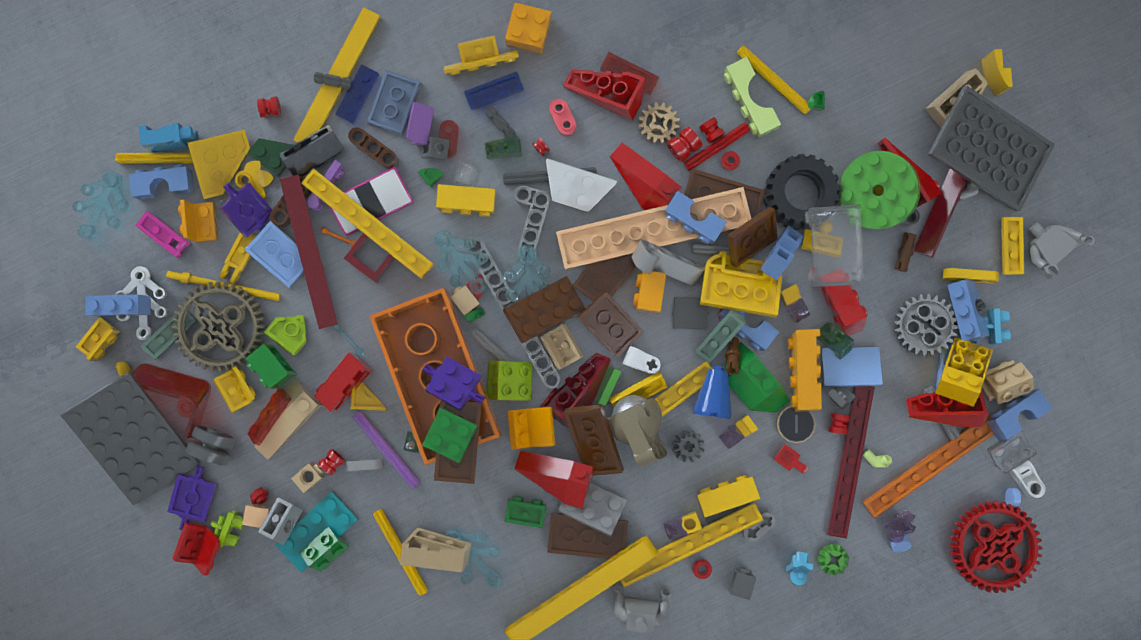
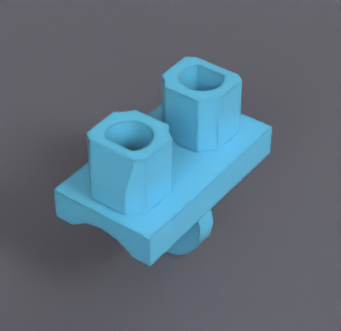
[985,309,1011,344]
[786,552,813,586]

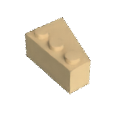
[925,69,988,128]
[400,527,472,572]

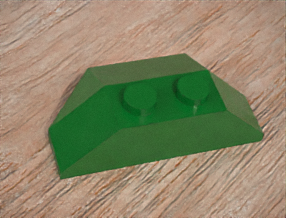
[725,342,790,413]

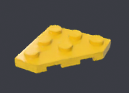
[187,130,250,199]

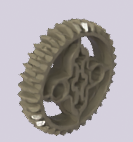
[172,281,266,372]

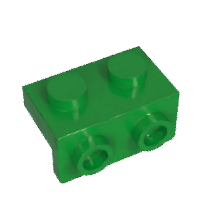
[504,496,546,528]
[300,527,349,572]

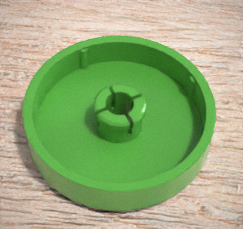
[839,151,920,229]

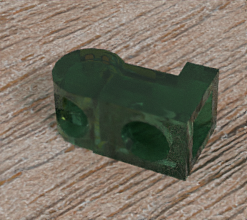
[484,135,522,160]
[816,322,854,360]

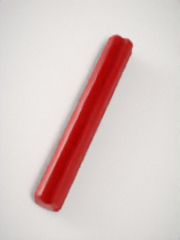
[684,122,750,171]

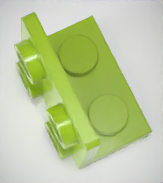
[487,361,533,401]

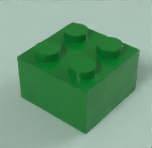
[245,344,297,389]
[422,407,479,463]

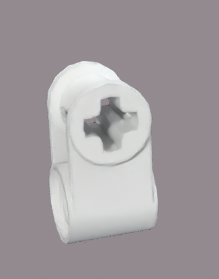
[622,346,661,374]
[1009,460,1046,498]

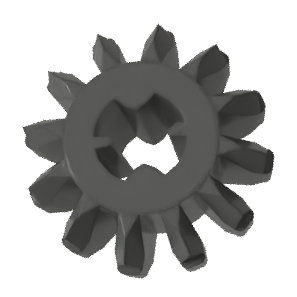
[672,430,704,462]

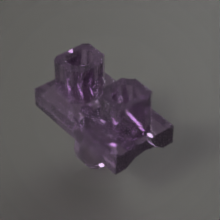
[883,510,916,543]

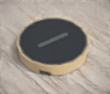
[776,405,816,443]

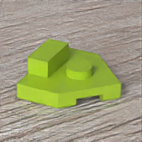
[264,315,307,357]

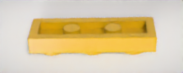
[1001,217,1024,275]
[609,371,667,408]

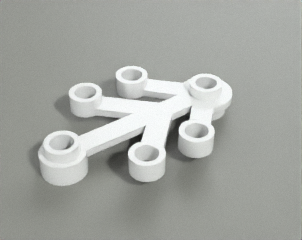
[115,266,168,341]

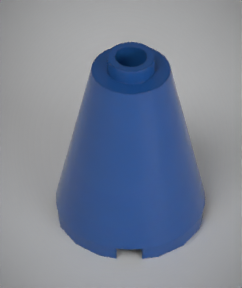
[693,366,732,419]

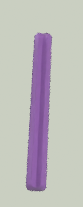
[353,411,420,489]

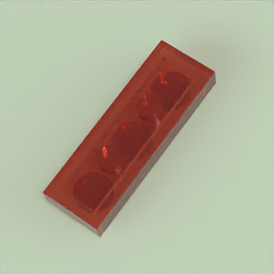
[600,52,659,95]
[247,387,291,446]

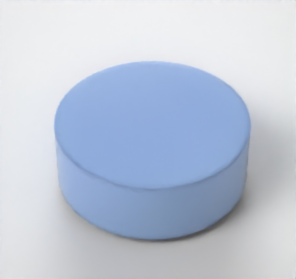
[1005,488,1021,508]
[890,536,912,553]

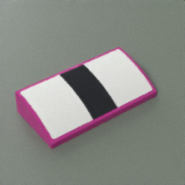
[329,167,414,237]

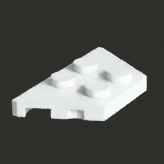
[546,158,617,212]

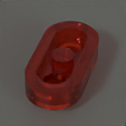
[438,120,459,159]

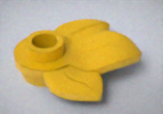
[235,161,274,198]

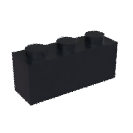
[280,124,344,176]

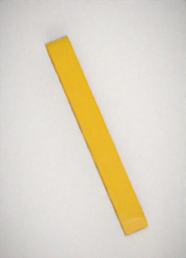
[504,536,658,640]

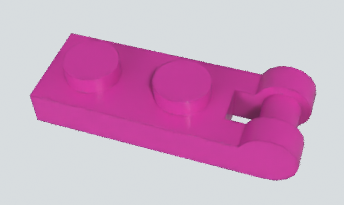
[135,211,191,258]

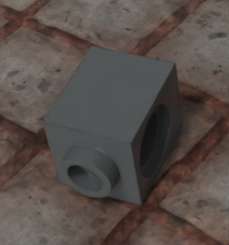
[729,568,756,600]

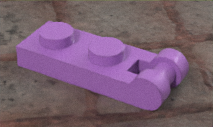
[308,160,345,211]

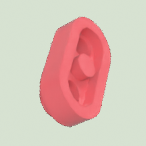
[549,99,576,136]

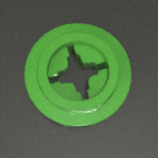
[818,544,850,575]

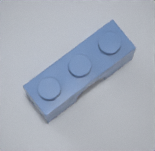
[129,164,194,200]
[664,191,727,244]
[761,226,804,280]
[947,279,990,341]
[85,294,151,317]
[717,309,780,351]
[986,389,1053,441]

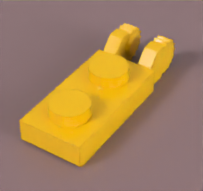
[219,233,256,284]

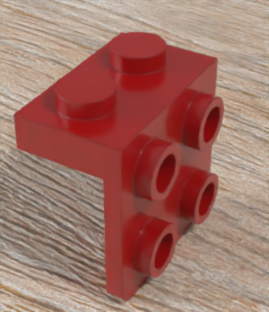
[172,522,221,576]

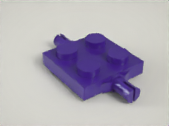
[220,182,272,237]
[423,357,485,411]
[167,465,217,530]

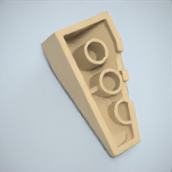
[254,378,322,460]

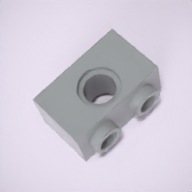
[258,497,303,545]

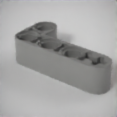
[514,186,550,265]
[632,240,705,286]

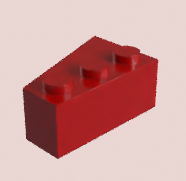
[818,268,868,339]

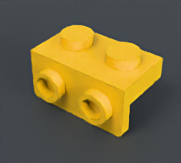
[76,317,120,361]
[213,366,255,413]

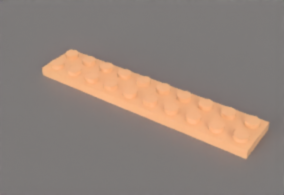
[556,187,751,270]

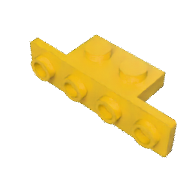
[444,35,519,75]

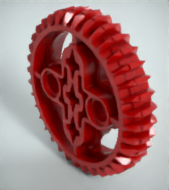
[949,501,1043,593]

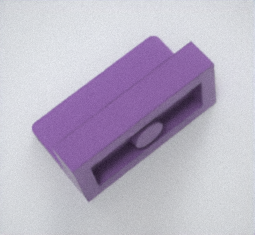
[406,102,434,146]

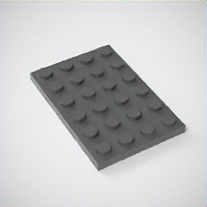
[928,86,1055,211]
[60,371,200,505]

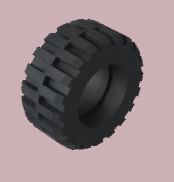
[764,154,841,230]

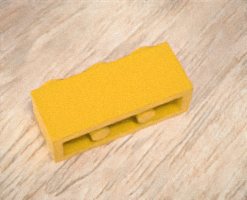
[436,184,496,217]
[696,474,760,518]

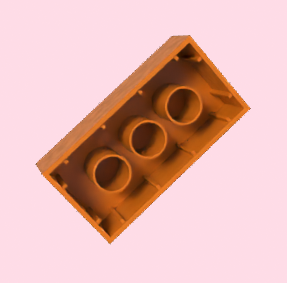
[369,288,502,465]

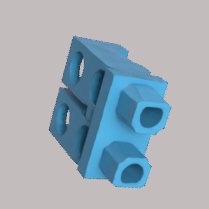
[138,123,199,153]

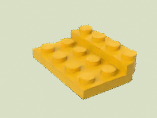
[700,251,782,318]

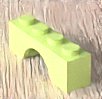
[723,57,781,138]

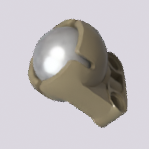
[607,395,667,467]

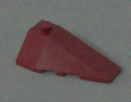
[540,353,611,428]

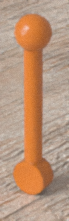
[321,227,357,247]

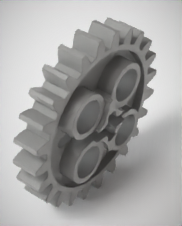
[894,294,959,356]

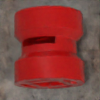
[257,96,281,118]
[699,117,725,144]
[828,413,850,435]
[318,449,345,476]

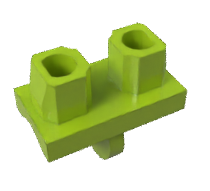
[211,510,245,547]

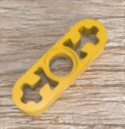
[942,268,999,284]

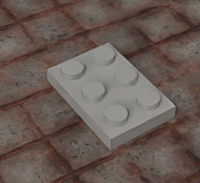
[558,484,627,537]

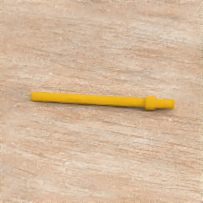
[166,271,281,301]

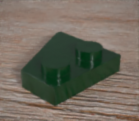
[248,138,293,177]

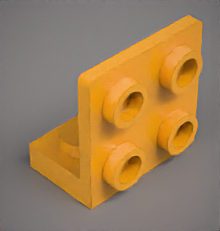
[178,200,218,243]
[508,407,555,449]

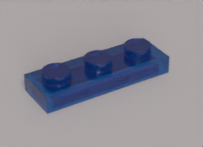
[335,64,379,124]
[464,71,524,111]

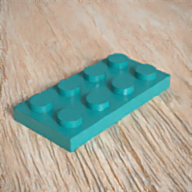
[275,491,359,572]

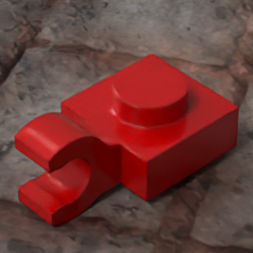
[773,444,808,474]

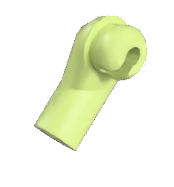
[862,449,892,468]

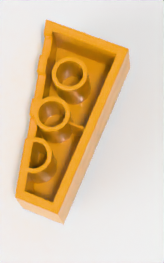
[787,329,822,412]

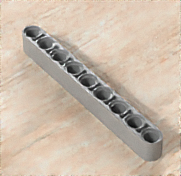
[467,237,560,389]

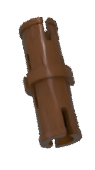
[895,232,917,272]
[725,337,741,375]

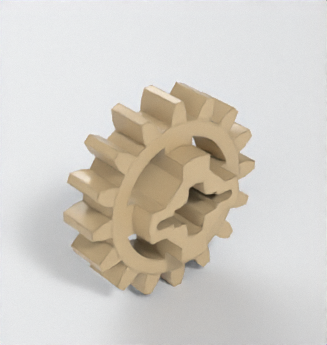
[638,102,680,144]

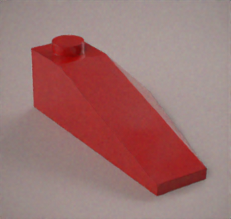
[563,70,646,121]
[877,138,941,208]
[610,143,682,210]
[906,389,988,427]
[514,451,594,509]

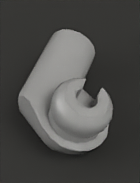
[958,181,979,202]

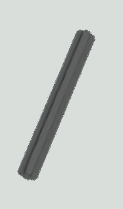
[503,167,597,185]

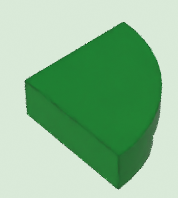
[808,91,825,111]
[418,168,445,187]
[464,307,485,323]

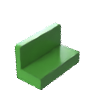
[594,366,621,406]

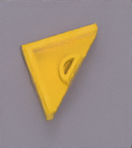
[350,382,387,411]

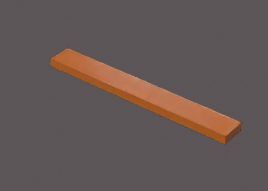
[862,414,994,518]

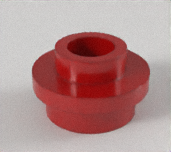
[721,151,740,170]
[250,487,269,505]
[692,559,712,579]

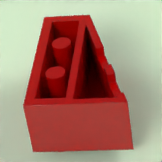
[314,352,374,413]

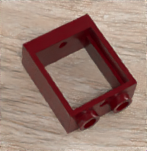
[343,233,396,283]

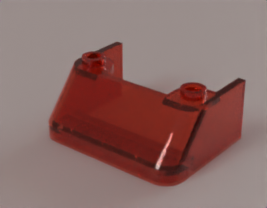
[132,363,211,439]

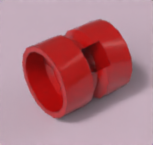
[667,126,703,163]

